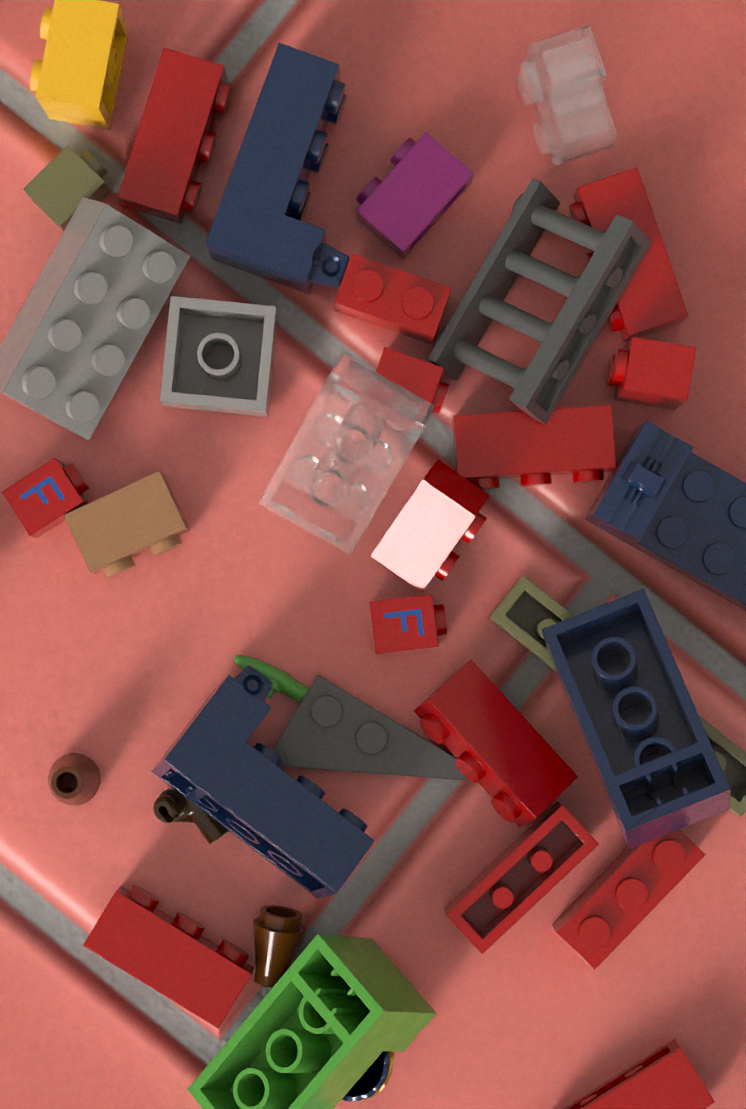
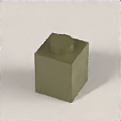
[23,145,110,232]

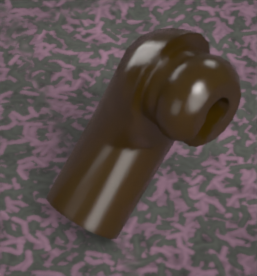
[153,788,229,844]

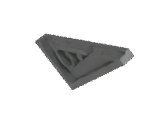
[272,675,468,781]

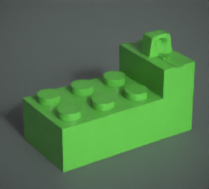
[187,934,437,1109]

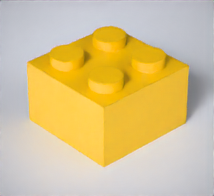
[30,0,129,130]

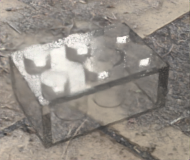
[258,354,434,555]

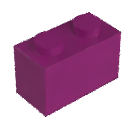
[356,132,473,259]

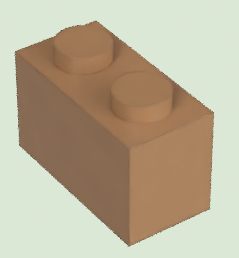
[64,471,190,578]

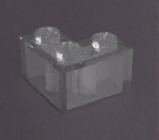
[517,25,618,166]

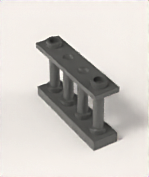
[427,178,652,425]

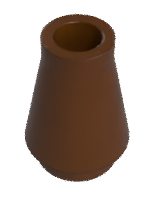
[48,753,100,805]
[253,905,305,988]

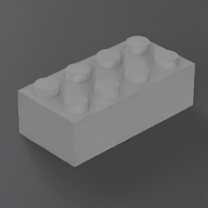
[0,197,190,440]

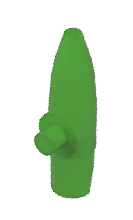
[233,654,309,703]

